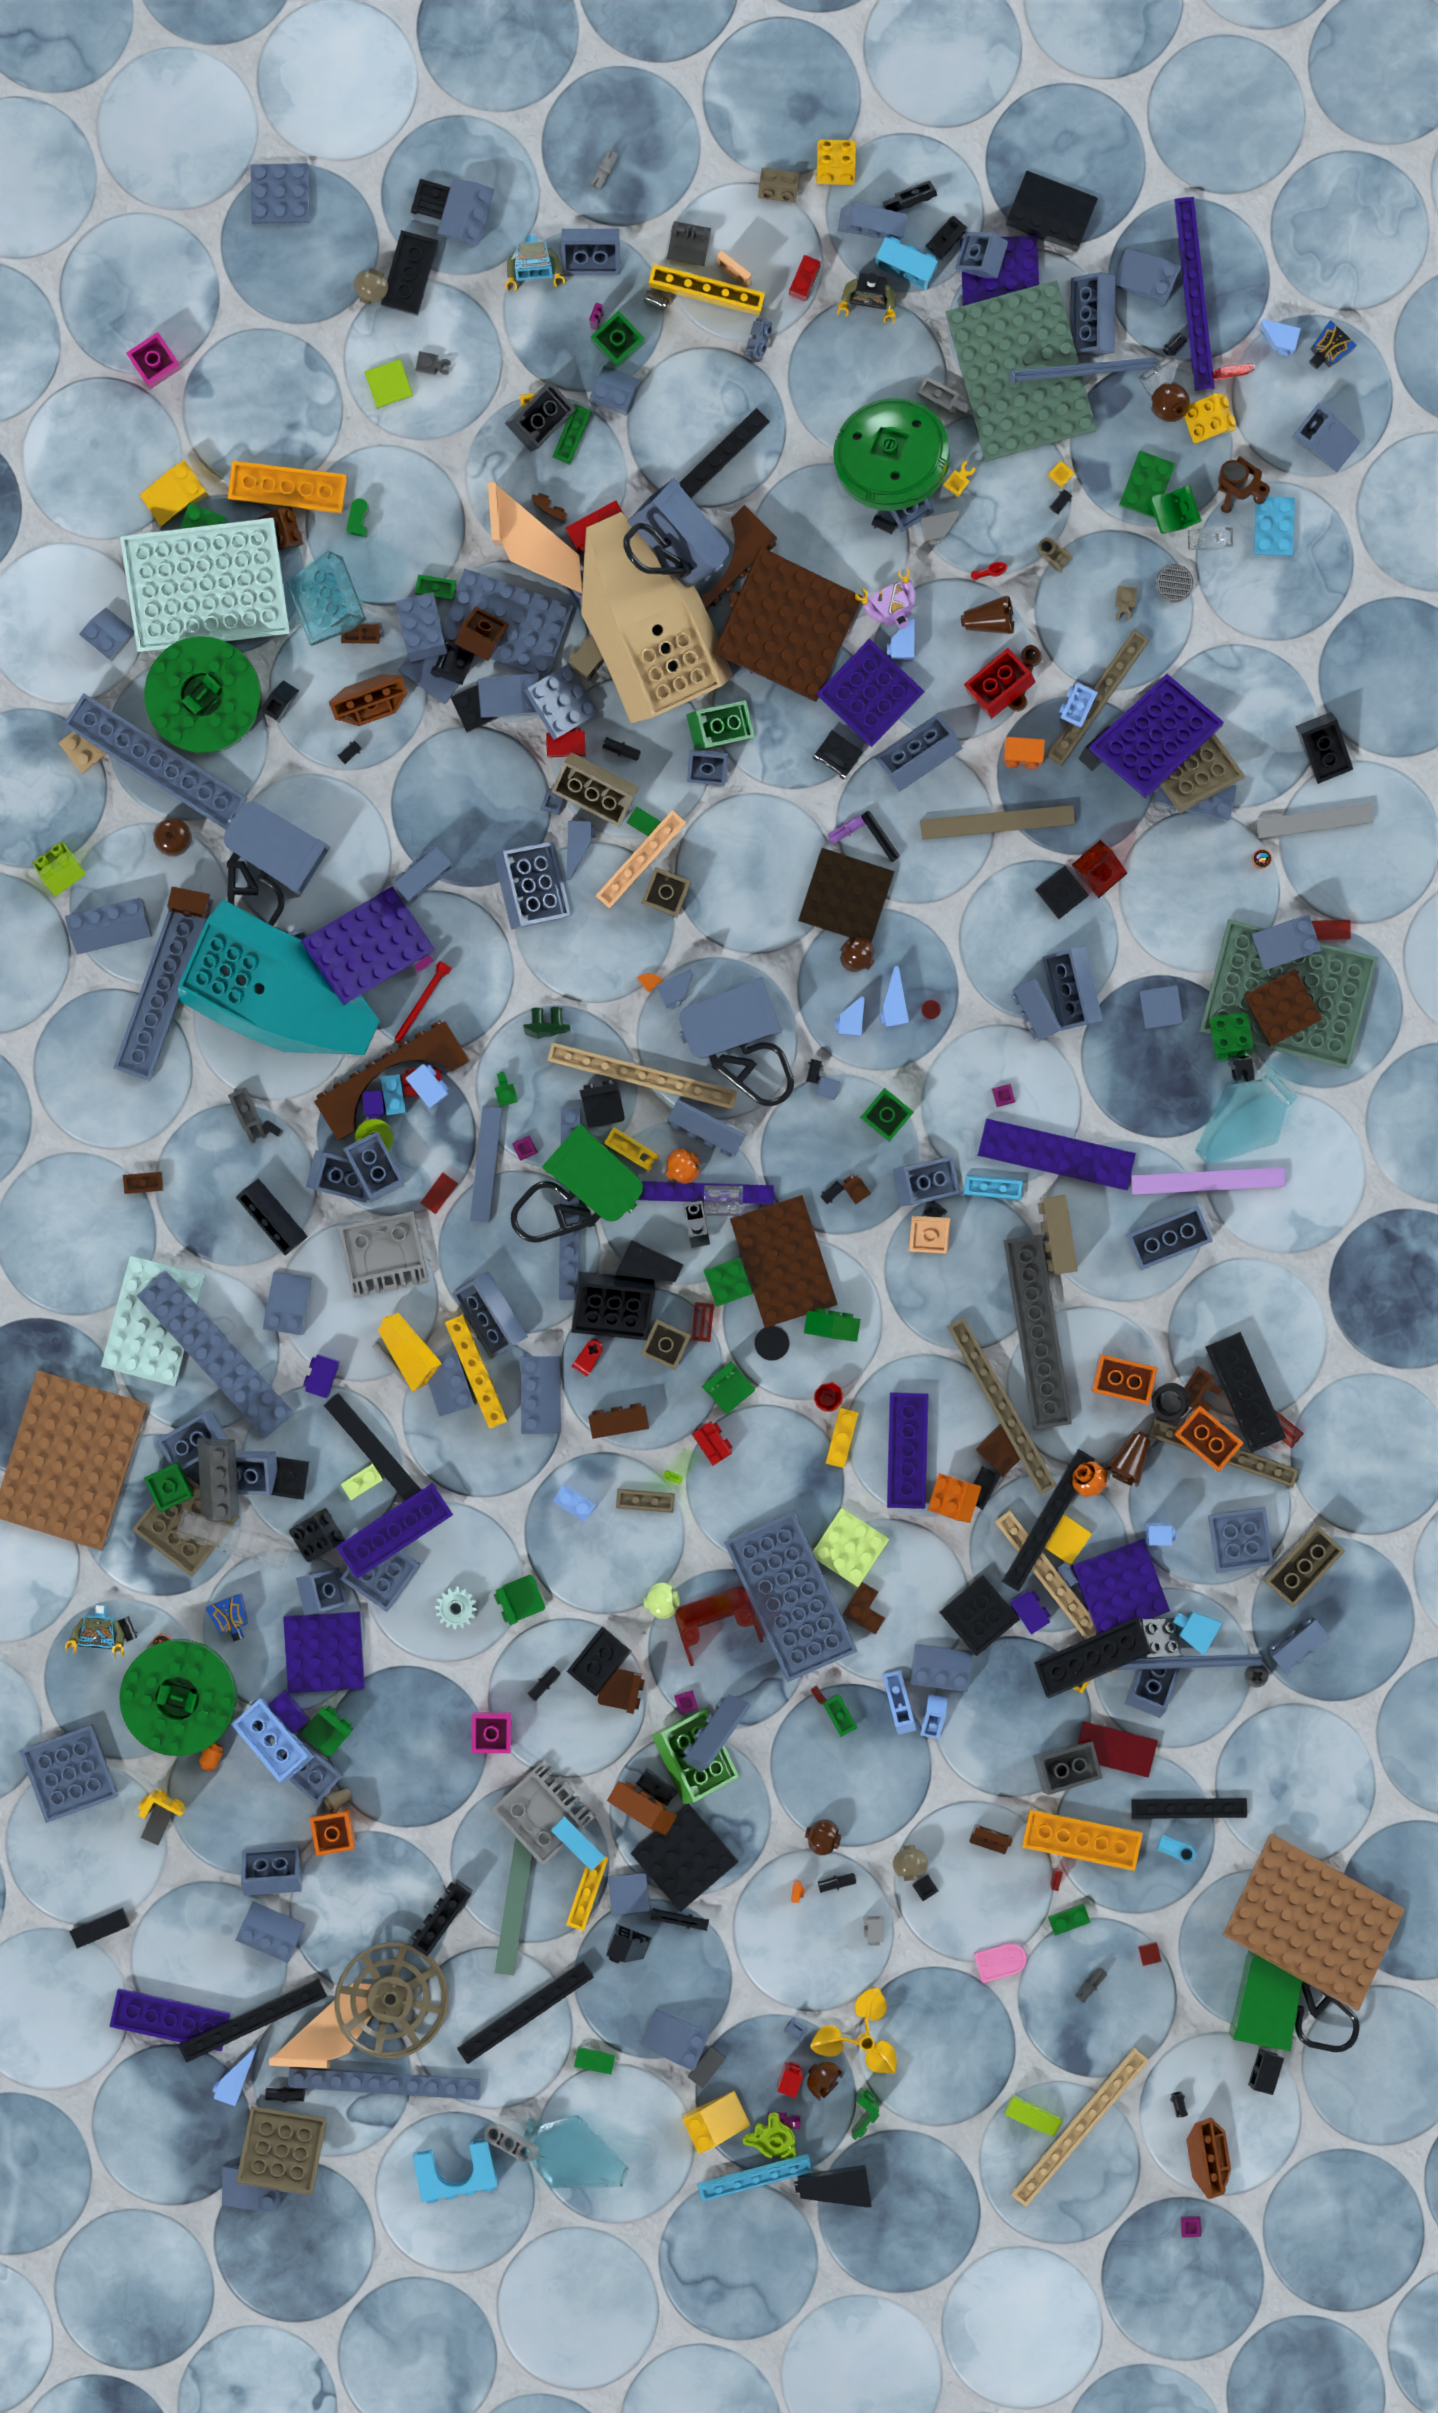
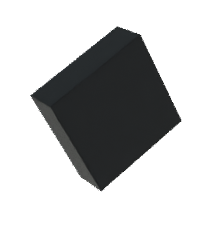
[262,1120,283,1137]
[912,1874,939,1901]

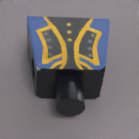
[1309,320,1357,369]

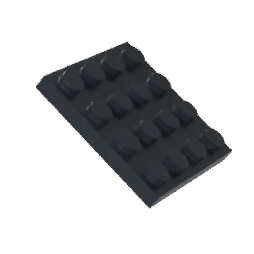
[631,1804,739,1912]

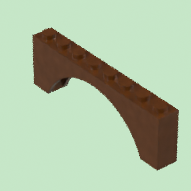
[652,505,777,648]
[314,1020,470,1141]

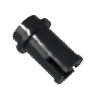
[1163,333,1187,358]
[1049,489,1073,515]
[871,514,896,535]
[337,740,362,764]
[806,1059,823,1084]
[820,1180,844,1205]
[118,1616,138,1642]
[1170,2091,1188,2118]

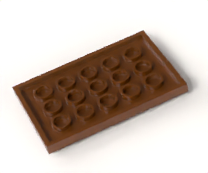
[730,1195,838,1328]

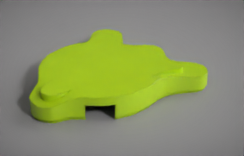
[743,2112,797,2159]

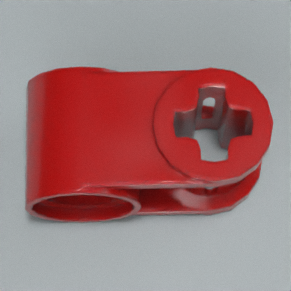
[571,1339,603,1377]

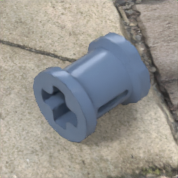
[784,2017,809,2043]

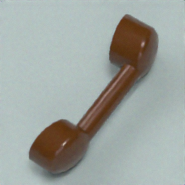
[1008,645,1042,712]

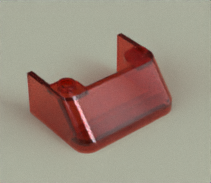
[675,1587,764,1666]

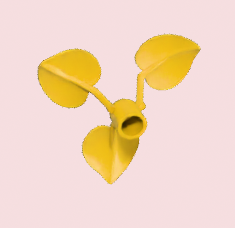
[810,1987,897,2074]

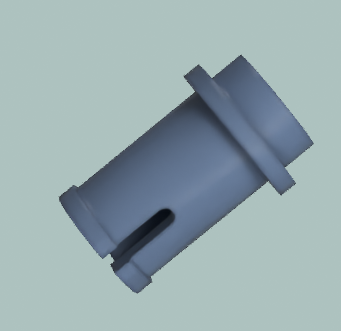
[1058,1562,1079,1588]

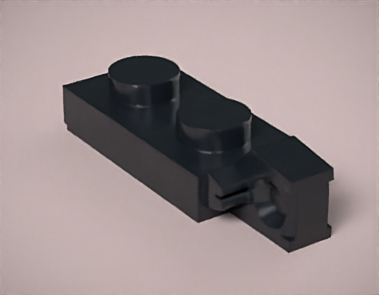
[883,181,937,212]

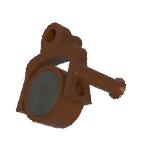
[1218,456,1270,513]

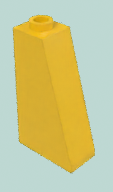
[378,1313,442,1392]

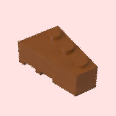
[607,1781,678,1835]

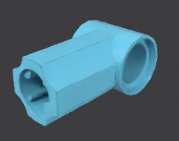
[1156,1834,1195,1863]

